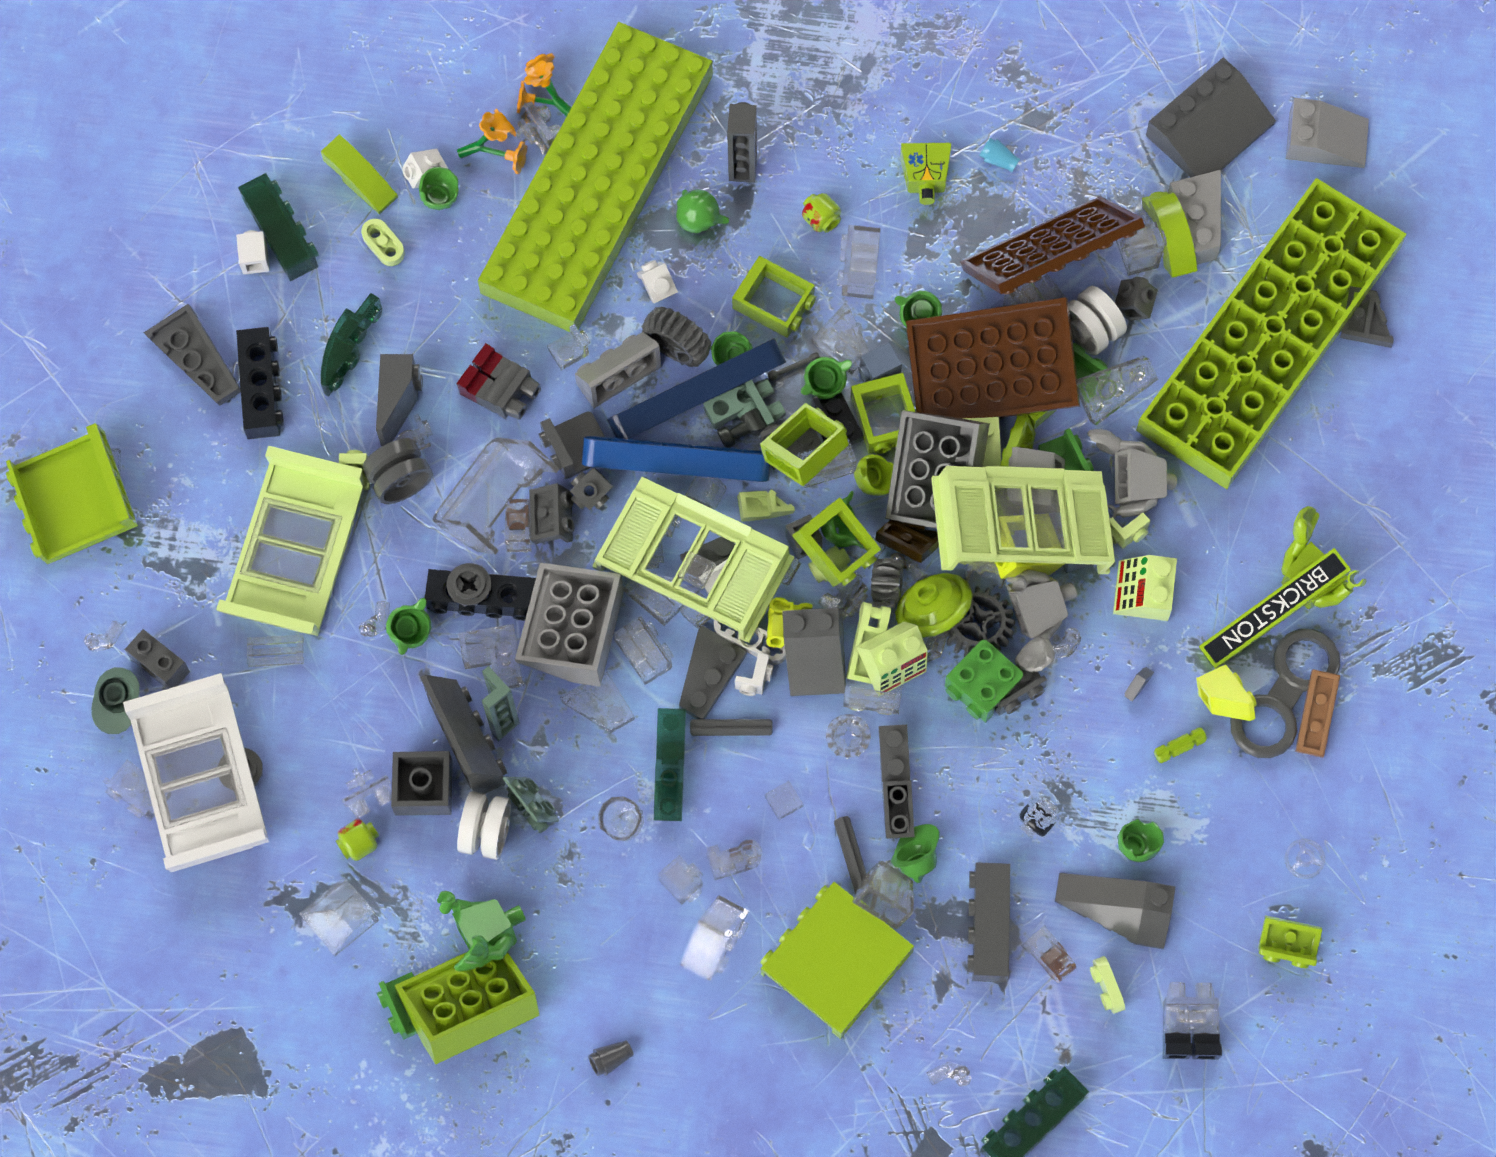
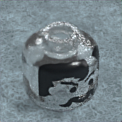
[1018,796,1060,838]

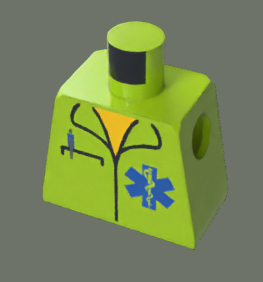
[900,143,951,205]

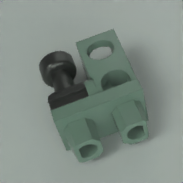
[703,379,786,448]

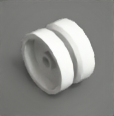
[1068,285,1127,356]
[457,791,511,860]

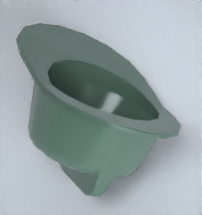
[91,667,140,734]

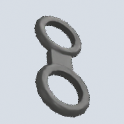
[1230,629,1340,758]

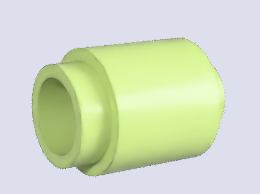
[808,546,851,583]

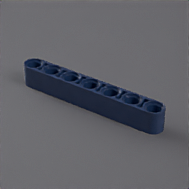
[607,338,786,439]

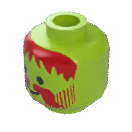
[802,193,841,233]
[335,819,379,861]

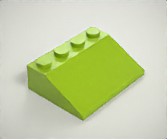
[394,952,540,1065]

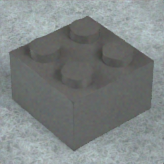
[391,751,453,816]

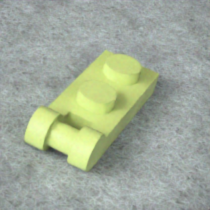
[846,602,891,684]

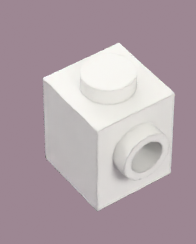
[236,230,270,275]

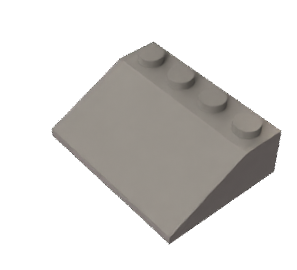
[515,563,624,687]

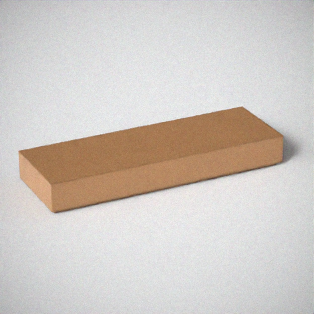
[1295,669,1340,758]

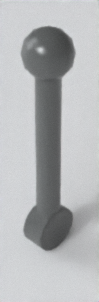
[767,352,820,381]

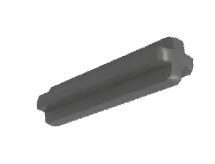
[690,719,773,736]
[834,816,872,898]

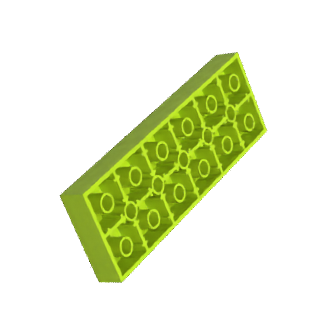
[478,22,713,335]
[1136,178,1407,490]

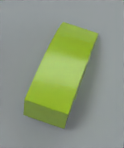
[321,134,398,214]

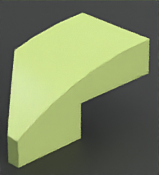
[737,489,795,522]

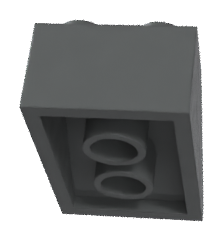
[376,354,423,447]
[783,608,846,696]

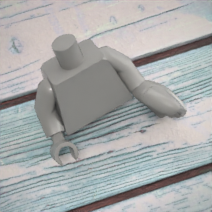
[1087,429,1177,519]
[1006,569,1077,672]

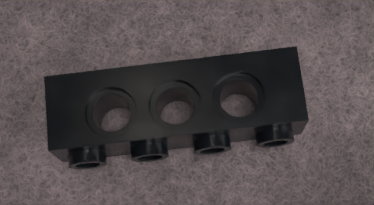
[236,327,284,439]
[425,569,536,621]

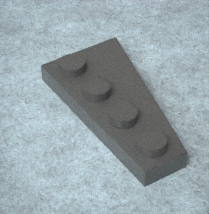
[143,304,241,406]

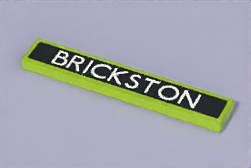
[1199,548,1351,669]

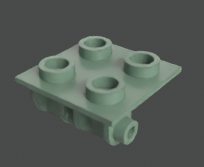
[502,776,560,833]

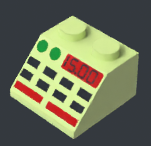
[1113,555,1177,621]
[856,622,928,697]

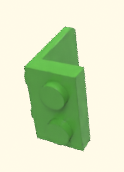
[944,640,1023,723]

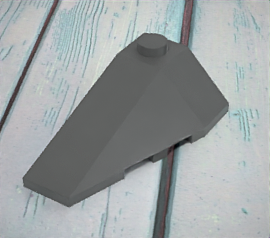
[1055,873,1175,949]

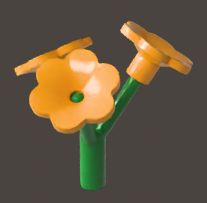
[517,53,572,117]
[457,109,528,174]

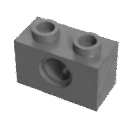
[124,629,190,689]

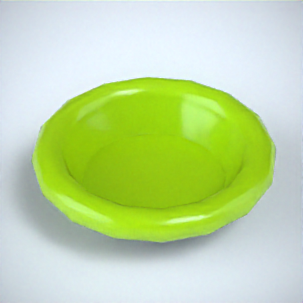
[895,573,973,638]

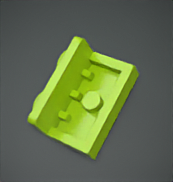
[1258,915,1322,968]

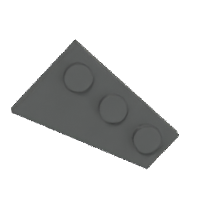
[679,624,747,719]

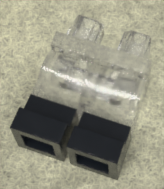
[1162,982,1222,1060]

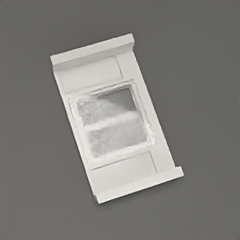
[123,673,269,872]

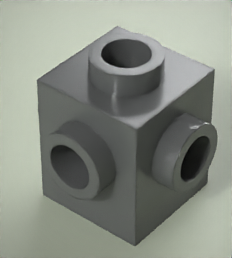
[1115,276,1158,321]
[570,467,614,510]

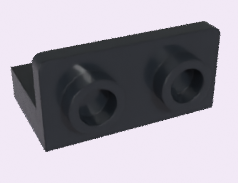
[811,393,864,448]

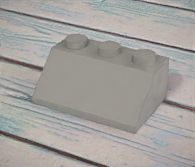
[575,332,661,408]

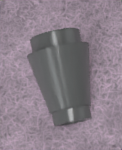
[588,1040,633,1076]

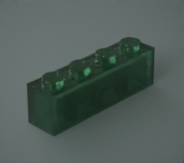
[238,173,319,282]

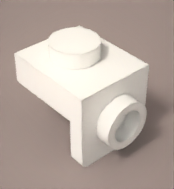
[402,149,448,189]
[637,260,678,304]
[735,653,773,696]

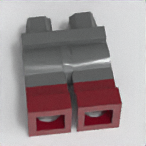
[456,343,541,420]

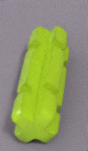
[1154,727,1207,763]

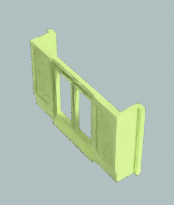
[592,477,794,643]

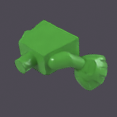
[437,891,526,971]

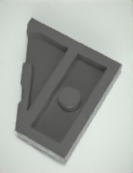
[1340,286,1394,348]

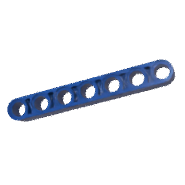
[582,436,770,482]

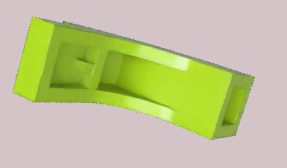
[1142,191,1197,278]

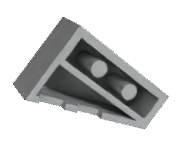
[1168,170,1221,264]

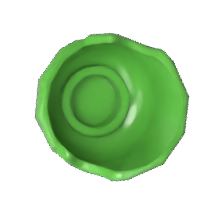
[419,166,459,210]
[711,331,753,366]
[1117,819,1164,862]

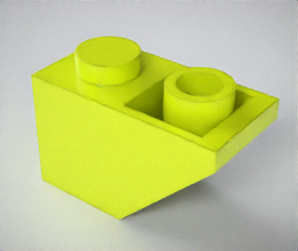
[1196,664,1257,721]

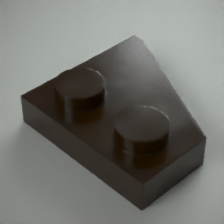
[875,520,939,563]

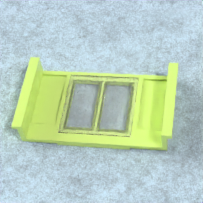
[216,446,365,636]
[931,466,1115,574]

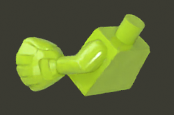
[1281,506,1367,609]

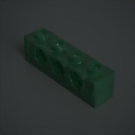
[980,1066,1089,1157]

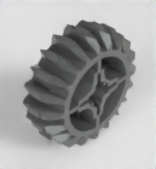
[642,307,712,367]
[941,586,1015,657]

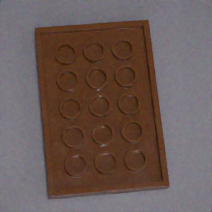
[960,196,1145,294]
[906,297,1080,418]

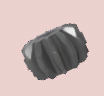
[871,558,904,605]

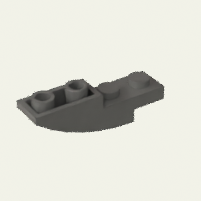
[878,724,915,839]

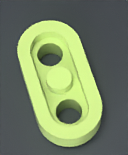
[361,219,405,266]
[1090,956,1125,1014]

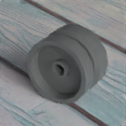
[362,438,433,504]

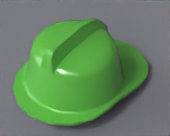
[891,824,940,883]

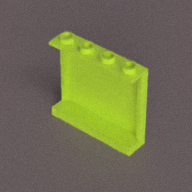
[6,423,138,564]
[760,882,914,1039]

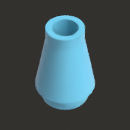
[979,138,1020,172]

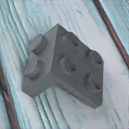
[538,411,605,479]

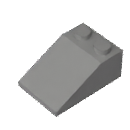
[1286,98,1369,168]

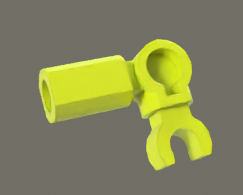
[766,597,813,648]

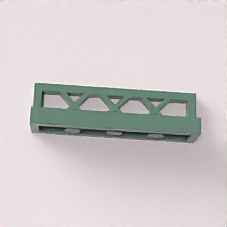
[482,666,520,741]

